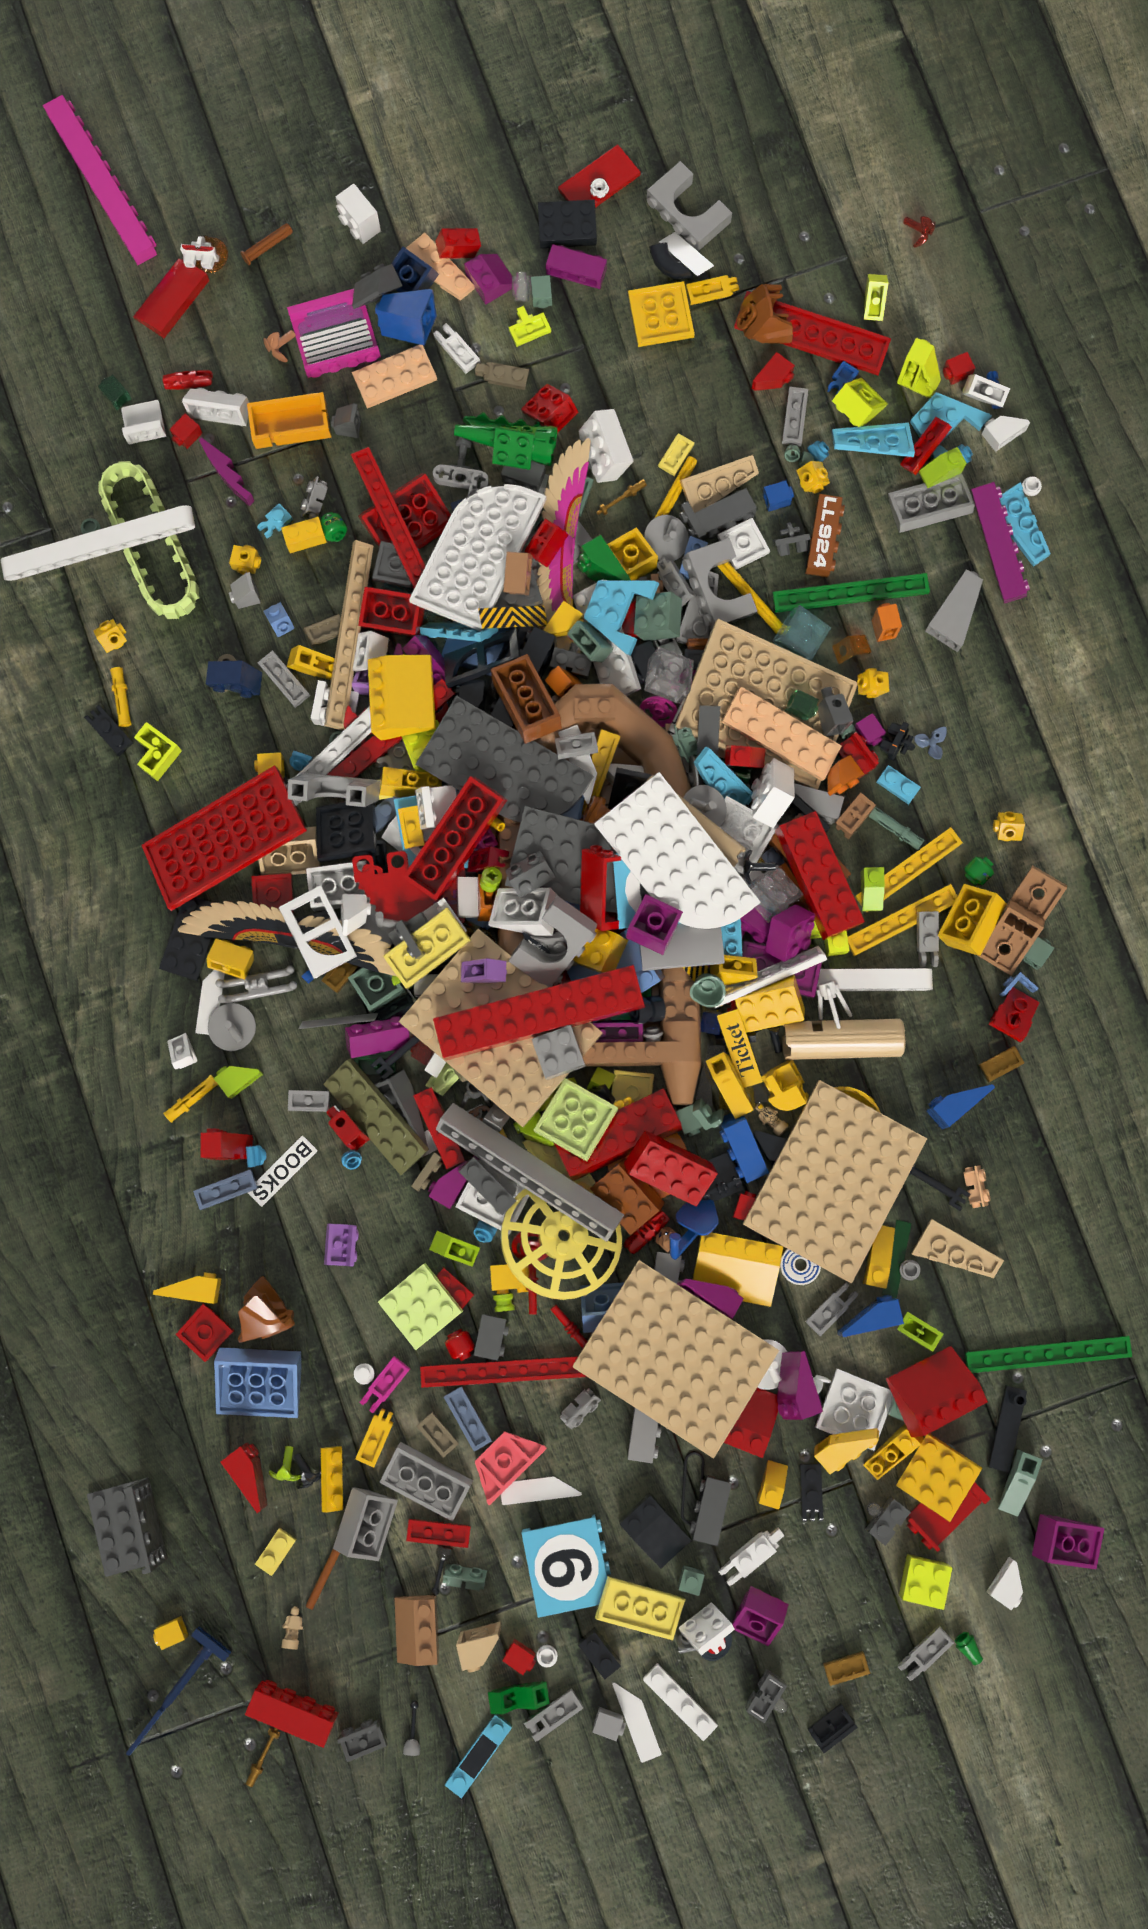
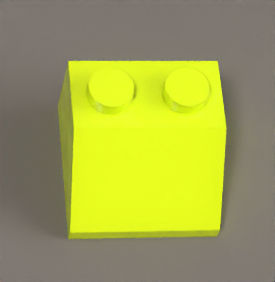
[832,378,888,427]

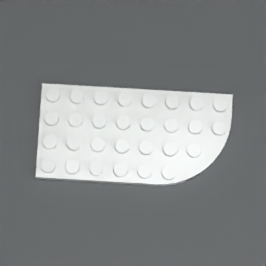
[409,484,546,631]
[594,772,761,929]

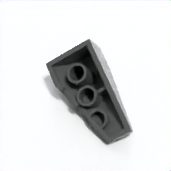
[373,1070,428,1147]

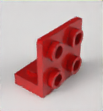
[521,384,579,433]

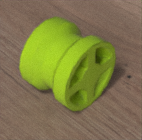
[480,867,502,892]
[493,1293,515,1312]

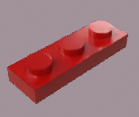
[900,417,952,475]
[406,1519,471,1548]

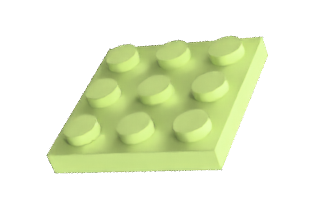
[534,1078,618,1161]
[378,1263,463,1350]

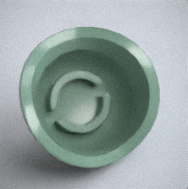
[690,973,726,1007]

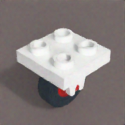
[679,1602,735,1661]

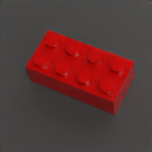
[623,1130,718,1207]
[245,1680,339,1748]

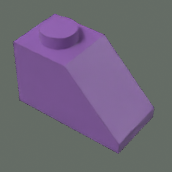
[461,958,507,983]

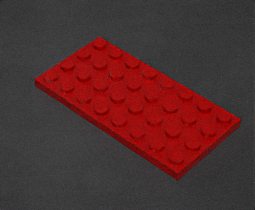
[141,765,307,911]

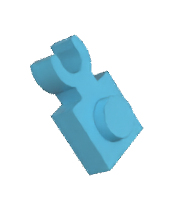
[257,503,293,538]

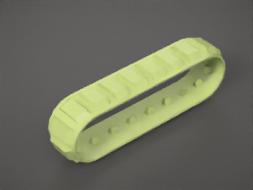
[99,461,199,619]

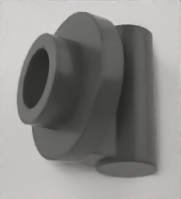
[677,1634,696,1654]

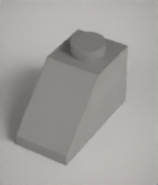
[229,572,261,609]

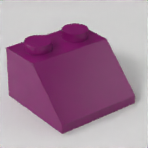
[464,254,518,305]
[626,894,683,955]
[732,1586,789,1646]

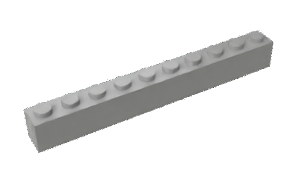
[436,1103,624,1242]
[627,1252,685,1463]

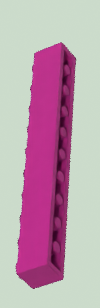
[43,95,157,266]

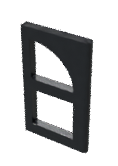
[444,627,520,688]

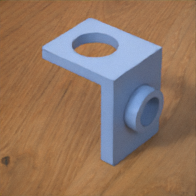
[999,972,1039,997]

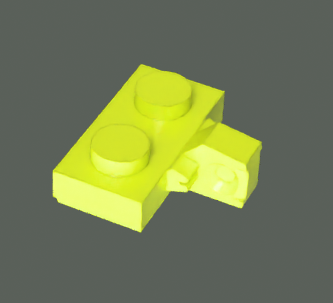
[509,306,551,347]

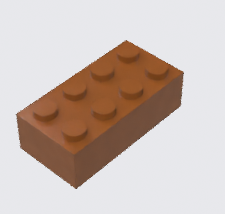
[491,654,562,744]

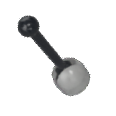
[403,1701,420,1756]

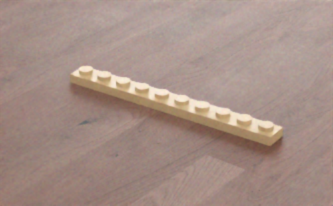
[324,540,374,731]

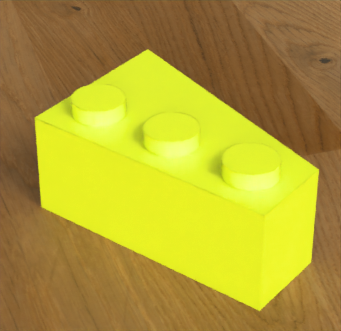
[897,338,941,398]

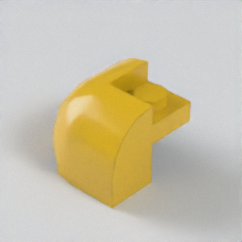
[761,1060,809,1111]

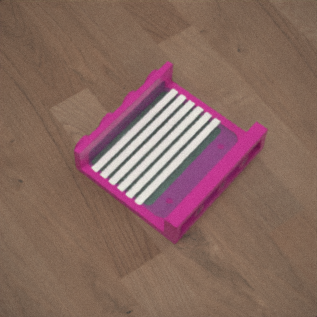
[287,289,381,378]

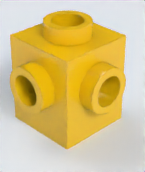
[796,461,830,493]
[229,545,261,575]
[93,619,127,653]
[857,668,889,698]
[993,812,1025,841]

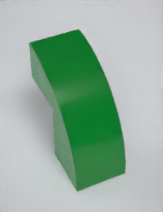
[488,1682,550,1715]

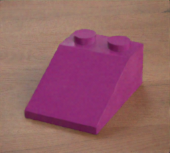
[777,1351,823,1420]
[1032,1514,1105,1569]

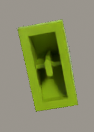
[897,1312,944,1352]

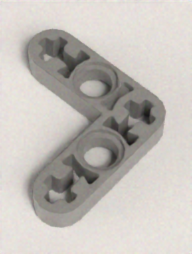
[433,465,489,498]

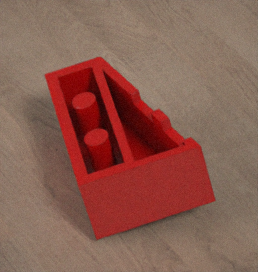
[200,1128,253,1160]

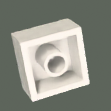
[336,184,381,244]

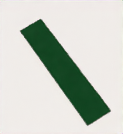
[882,1220,912,1298]

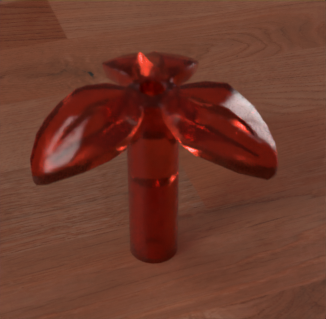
[903,216,936,248]

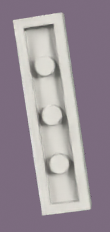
[643,1663,718,1741]

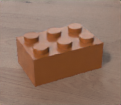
[590,1158,665,1235]

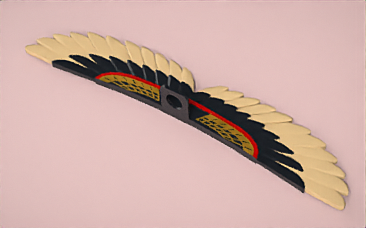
[178,901,397,976]

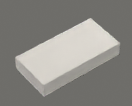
[457,877,479,918]

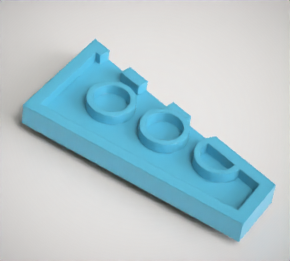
[832,423,915,457]
[1000,482,1051,567]
[420,622,498,642]
[693,747,753,806]

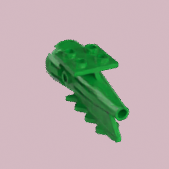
[454,412,557,470]

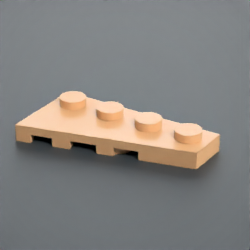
[406,232,475,301]

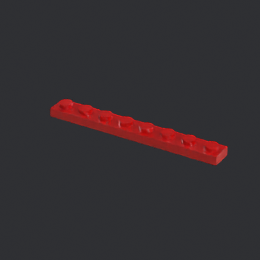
[351,447,426,589]
[327,679,456,778]
[420,1356,586,1388]

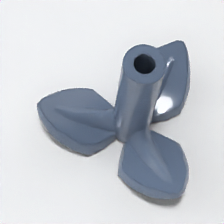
[914,727,947,759]

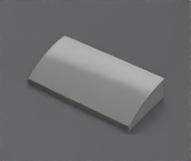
[888,473,975,533]
[639,923,725,971]
[379,1442,473,1522]

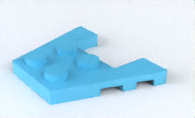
[910,392,992,459]
[584,581,659,656]

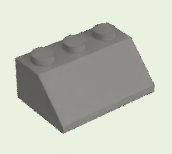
[333,1487,398,1561]

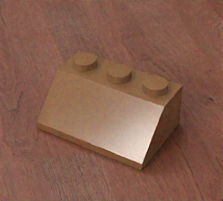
[395,1595,439,1666]

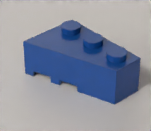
[719,1113,769,1183]

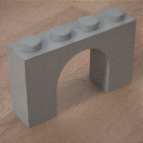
[647,161,732,251]
[682,538,757,630]
[288,773,380,807]
[508,896,597,987]

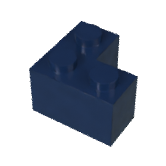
[206,661,262,698]

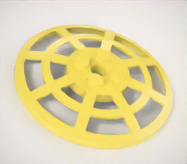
[500,1178,622,1300]

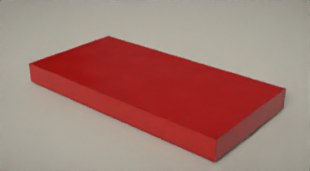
[558,144,641,208]

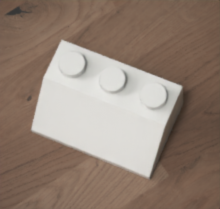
[182,388,249,426]

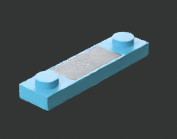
[445,1714,512,1799]

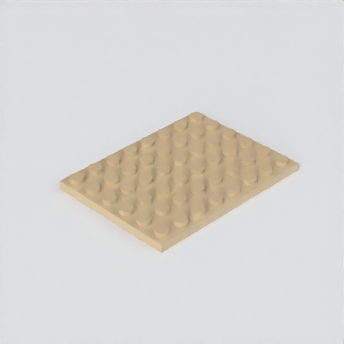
[675,619,857,790]
[399,929,603,1127]
[743,1080,927,1284]
[572,1260,780,1459]

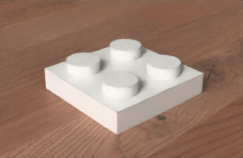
[718,518,770,570]

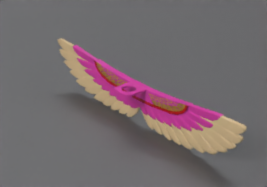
[536,438,591,652]

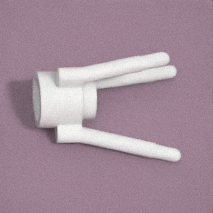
[816,981,852,1029]

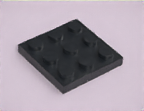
[316,802,377,862]

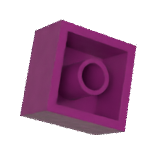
[765,904,815,962]

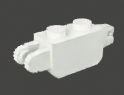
[718,1527,785,1586]

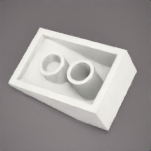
[488,888,558,936]

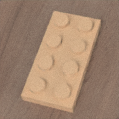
[352,345,437,409]

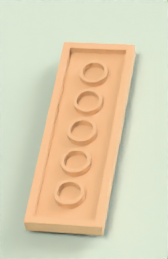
[721,687,841,781]

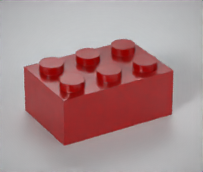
[358,587,425,637]

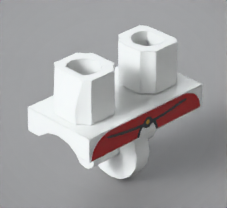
[180,236,219,269]

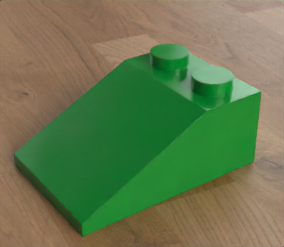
[577,535,632,583]

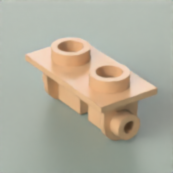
[963,1165,990,1208]

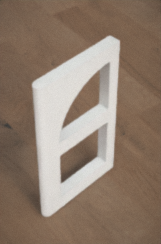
[279,885,357,978]

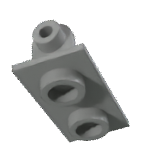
[300,476,328,519]
[560,1388,601,1429]

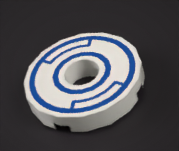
[780,1249,821,1285]

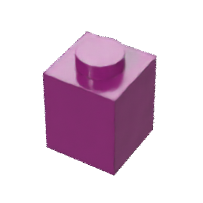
[855,713,886,747]

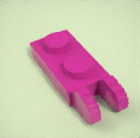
[359,1356,410,1413]

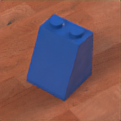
[375,289,437,345]

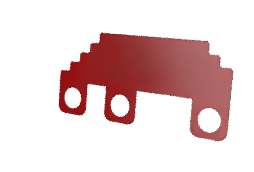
[352,851,466,904]
[358,864,465,923]

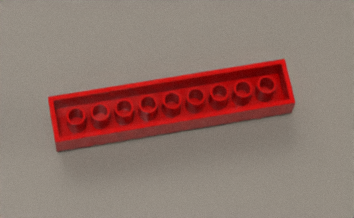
[433,965,645,1061]

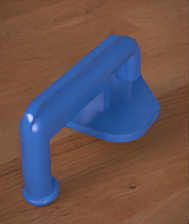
[669,1200,718,1260]

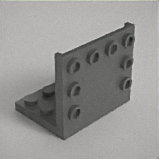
[87,1477,168,1577]

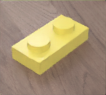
[255,1528,297,1576]

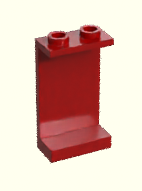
[580,845,621,931]
[906,1482,991,1552]

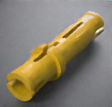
[110,667,132,727]
[163,1075,218,1123]

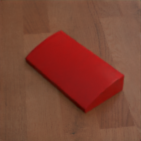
[133,259,209,338]

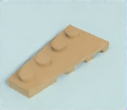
[680,455,759,513]
[911,1218,1004,1278]

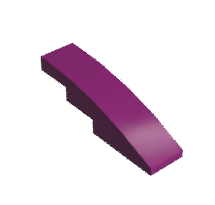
[199,437,254,507]

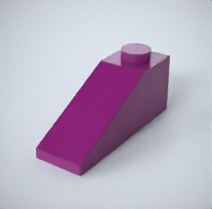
[428,1155,480,1209]
[677,1279,744,1319]

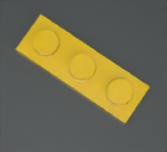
[321,1446,343,1513]

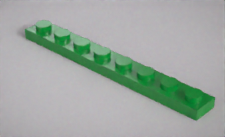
[772,573,930,613]
[965,1336,1132,1373]

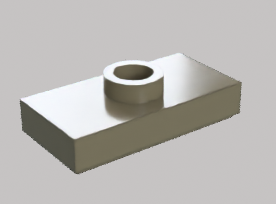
[303,614,341,647]

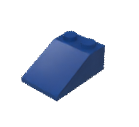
[926,1084,995,1129]
[837,1295,904,1337]

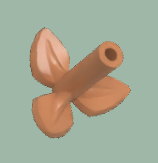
[263,330,296,362]

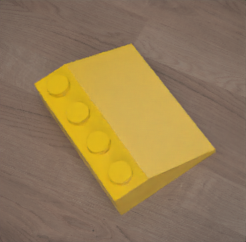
[368,655,436,741]
[692,1233,783,1307]

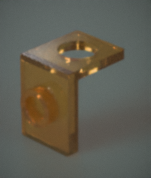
[832,635,871,664]

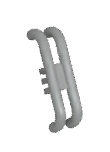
[215,966,297,1003]

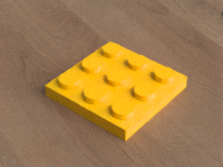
[628,281,694,347]
[896,1433,983,1522]

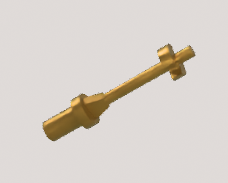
[596,479,647,516]
[245,1728,280,1787]

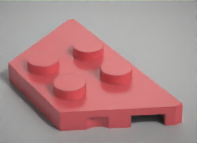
[475,1431,547,1506]

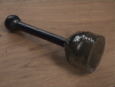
[431,1545,454,1596]

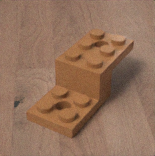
[977,865,1067,976]

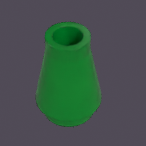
[955,1632,983,1666]

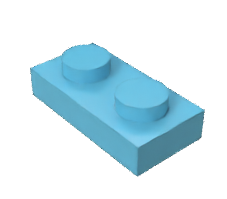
[876,765,921,805]

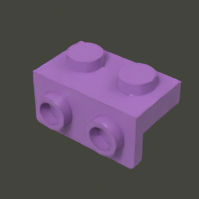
[324,1224,359,1266]

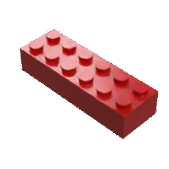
[403,776,508,901]
[775,811,865,940]
[554,1088,682,1181]

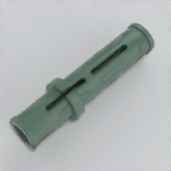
[869,807,925,850]

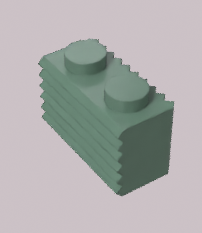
[567,621,613,663]

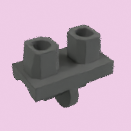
[772,522,810,556]

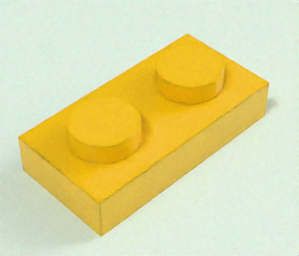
[398,806,425,849]

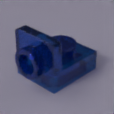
[701,1012,721,1035]

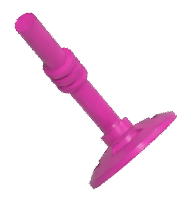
[640,670,696,727]

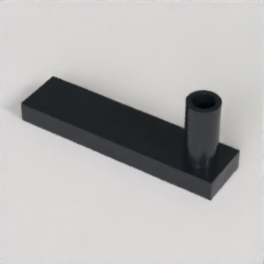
[987,1385,1027,1473]

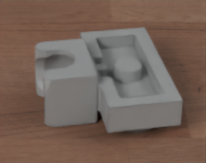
[375,742,415,771]

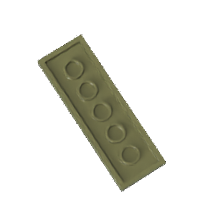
[324,1058,429,1175]

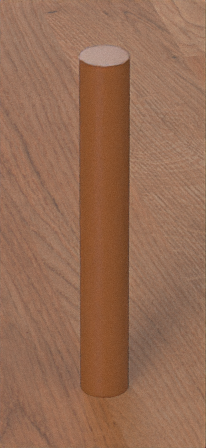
[306,1549,340,1610]

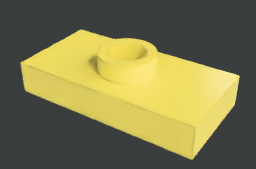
[658,433,695,476]

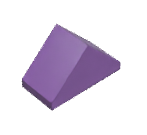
[352,670,369,696]

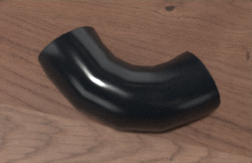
[649,242,693,279]

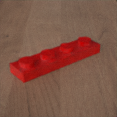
[413,1087,466,1169]

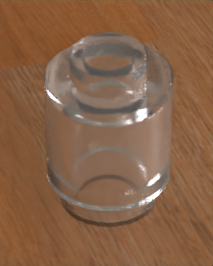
[512,272,531,302]

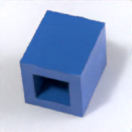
[762,480,794,512]

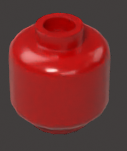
[445,1329,475,1361]

